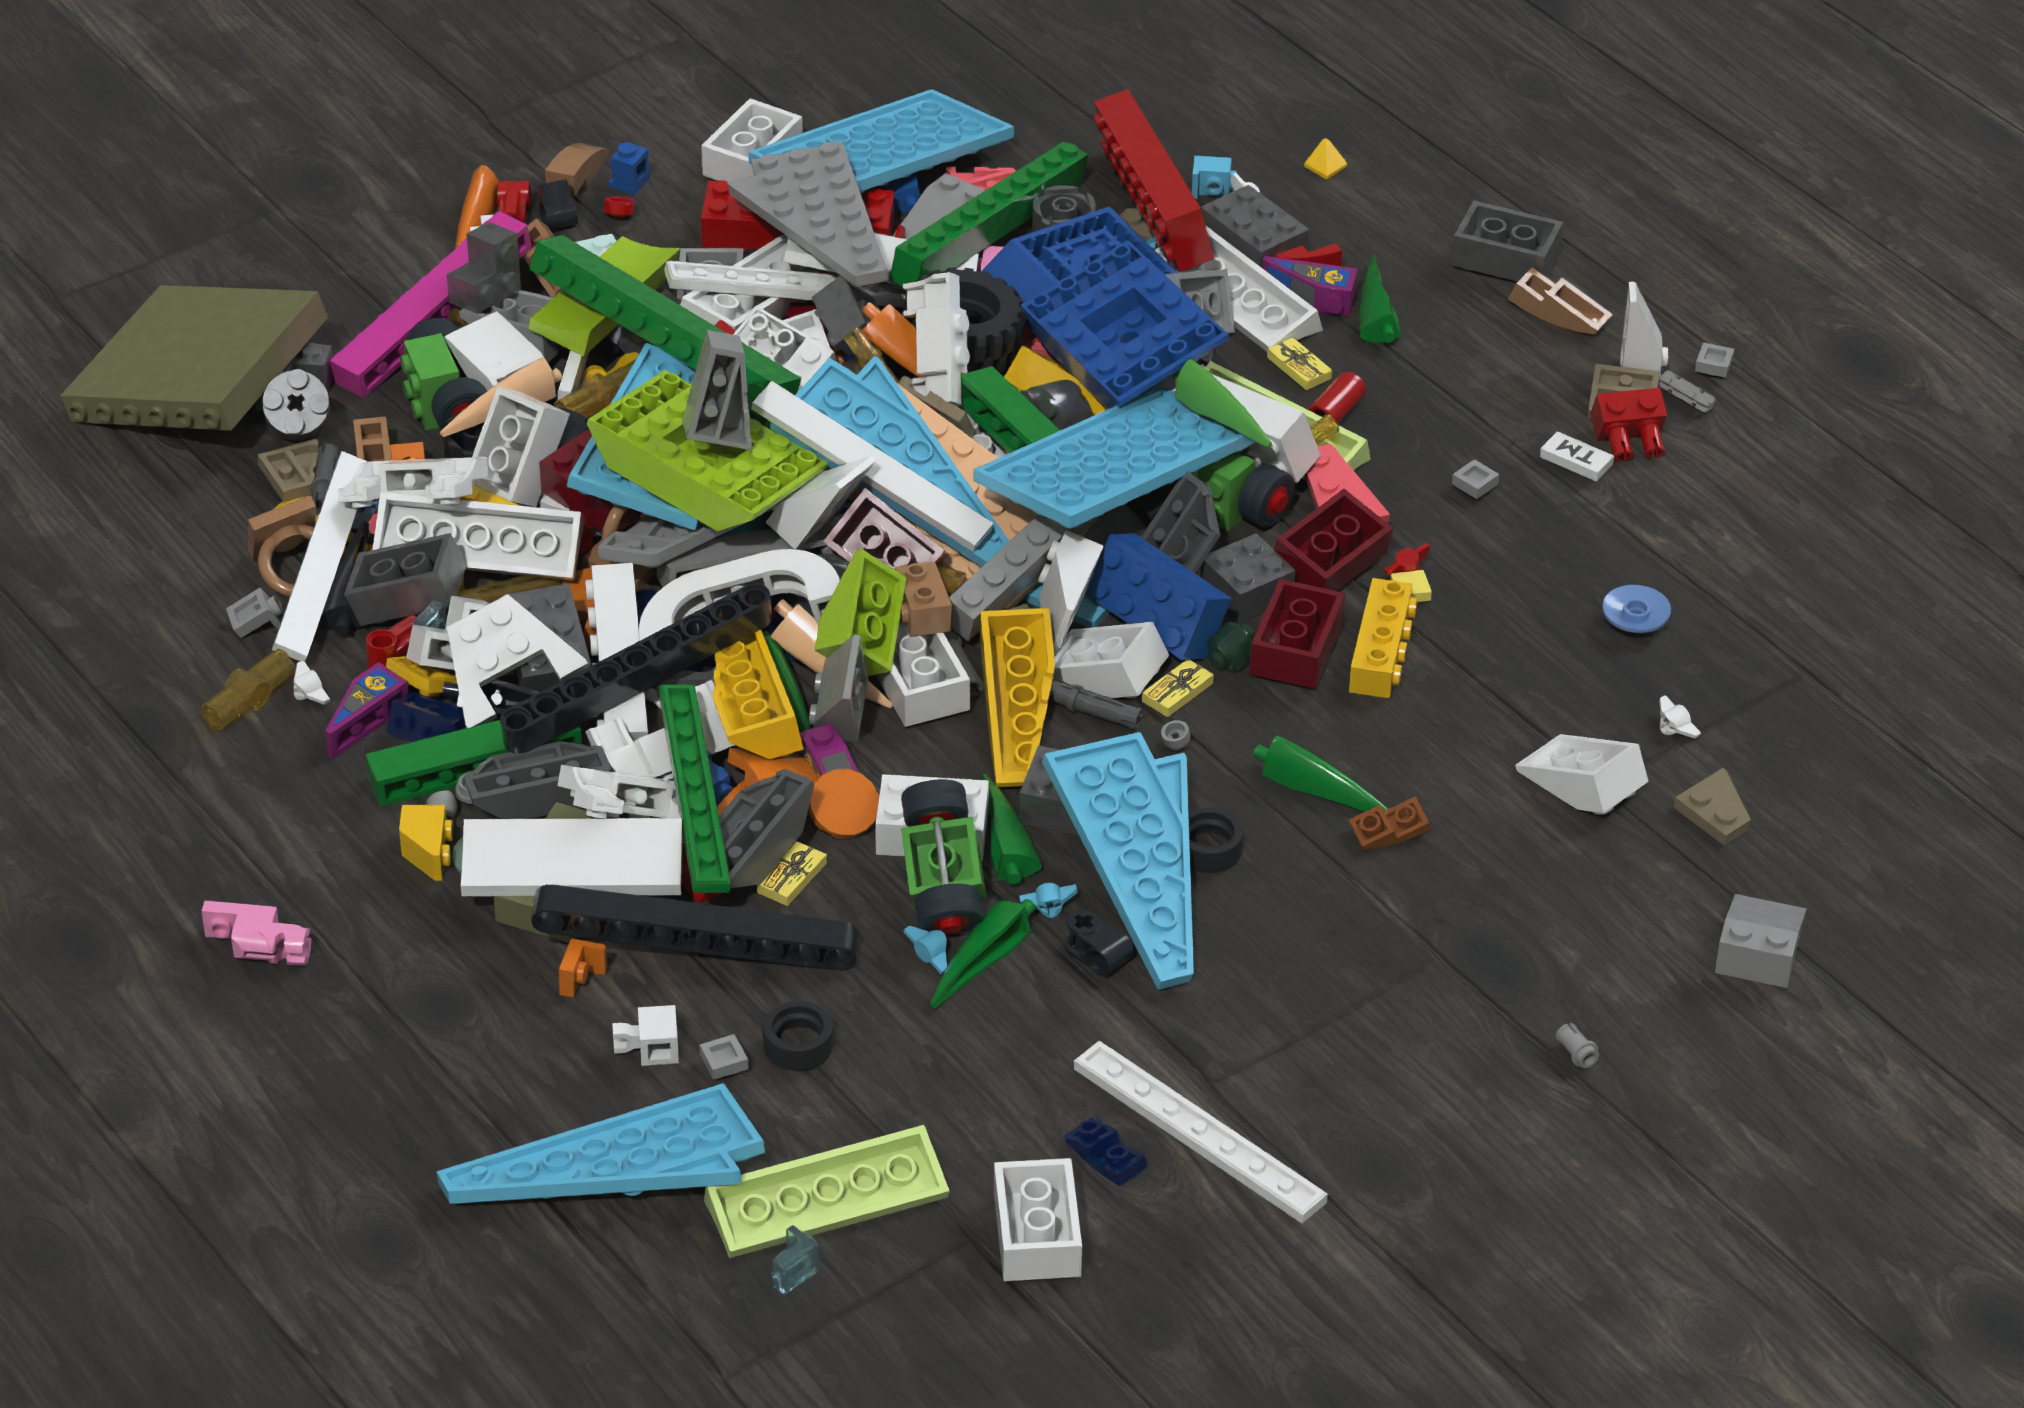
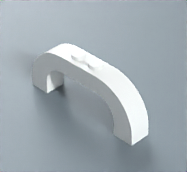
[639,549,840,640]

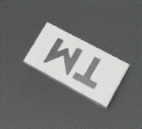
[1540,431,1614,482]

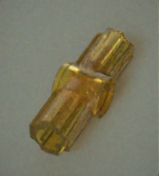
[554,360,636,417]
[200,648,295,731]

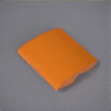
[727,748,819,787]

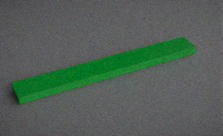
[659,685,731,893]

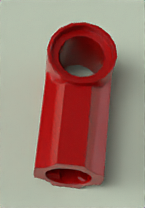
[497,181,531,223]
[366,614,424,669]

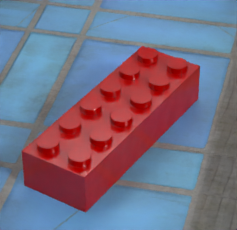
[701,180,894,250]

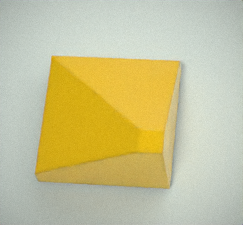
[1304,138,1347,180]

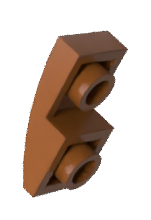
[1349,797,1432,850]

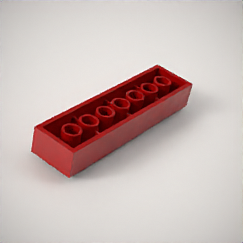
[1093,89,1214,272]

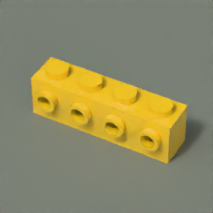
[1349,578,1417,699]

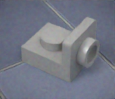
[226,587,284,638]

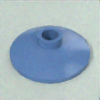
[1603,585,1671,633]

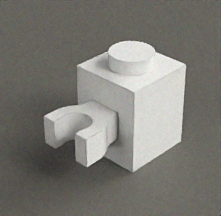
[612,1005,679,1066]

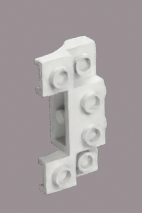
[903,272,970,405]
[338,457,488,507]
[586,680,736,780]
[557,765,680,819]

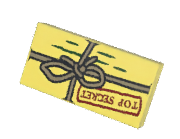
[1267,337,1332,390]
[1142,660,1214,717]
[757,841,827,906]

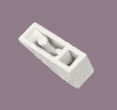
[1620,282,1668,378]

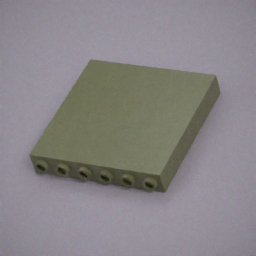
[60,285,328,431]

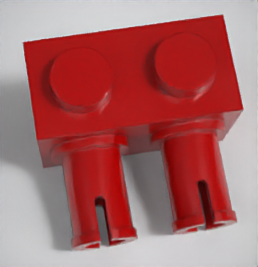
[1590,387,1667,462]

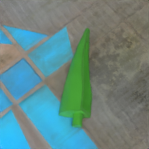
[1173,359,1273,448]

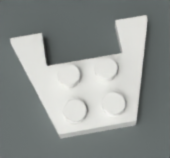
[447,594,588,728]

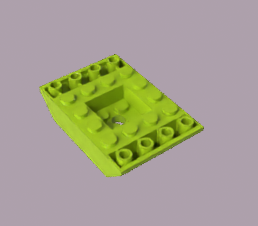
[587,370,828,531]

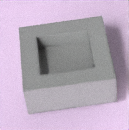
[1695,342,1734,378]
[1452,459,1499,499]
[699,1034,748,1080]

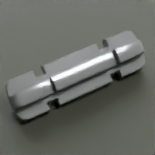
[1658,371,1716,413]

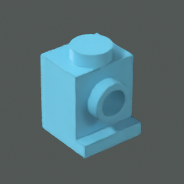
[1192,156,1237,199]

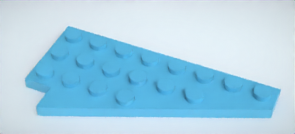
[770,355,1009,567]
[1042,732,1194,990]
[437,1083,765,1204]

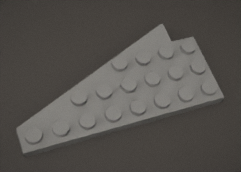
[727,141,888,287]

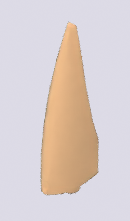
[440,357,562,437]
[770,599,893,709]

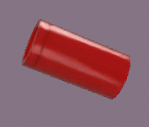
[1308,372,1366,425]

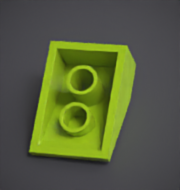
[814,549,907,676]

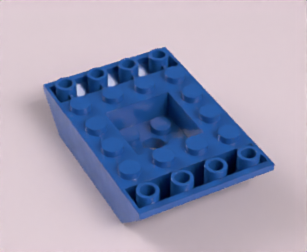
[980,207,1178,340]
[1021,240,1230,409]

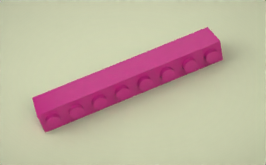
[330,211,532,398]

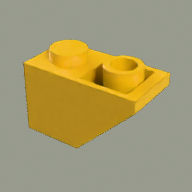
[399,805,453,881]

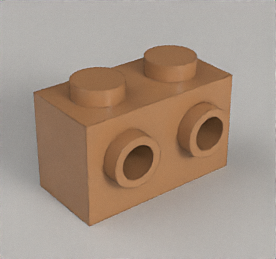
[895,561,952,637]

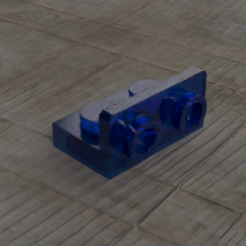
[387,692,466,742]

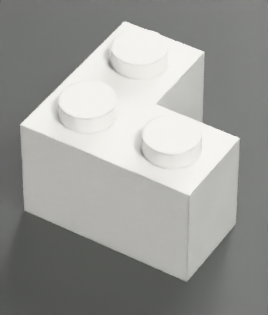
[406,596,490,670]

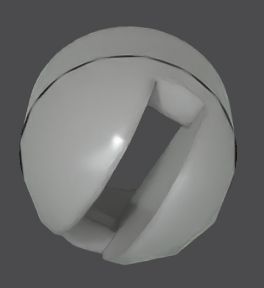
[1161,720,1190,751]
[427,791,457,820]

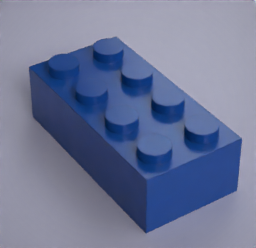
[1085,533,1232,660]

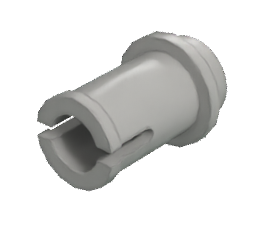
[1556,1023,1599,1068]

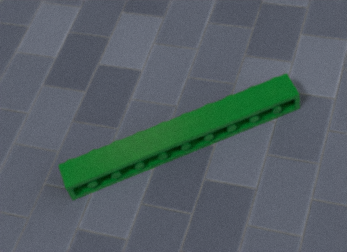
[889,142,1089,287]
[530,235,801,404]

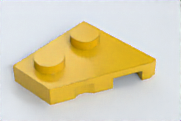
[386,656,458,697]

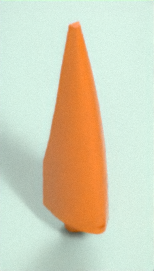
[455,165,498,249]
[861,302,923,377]

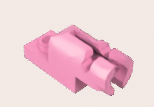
[202,901,311,967]

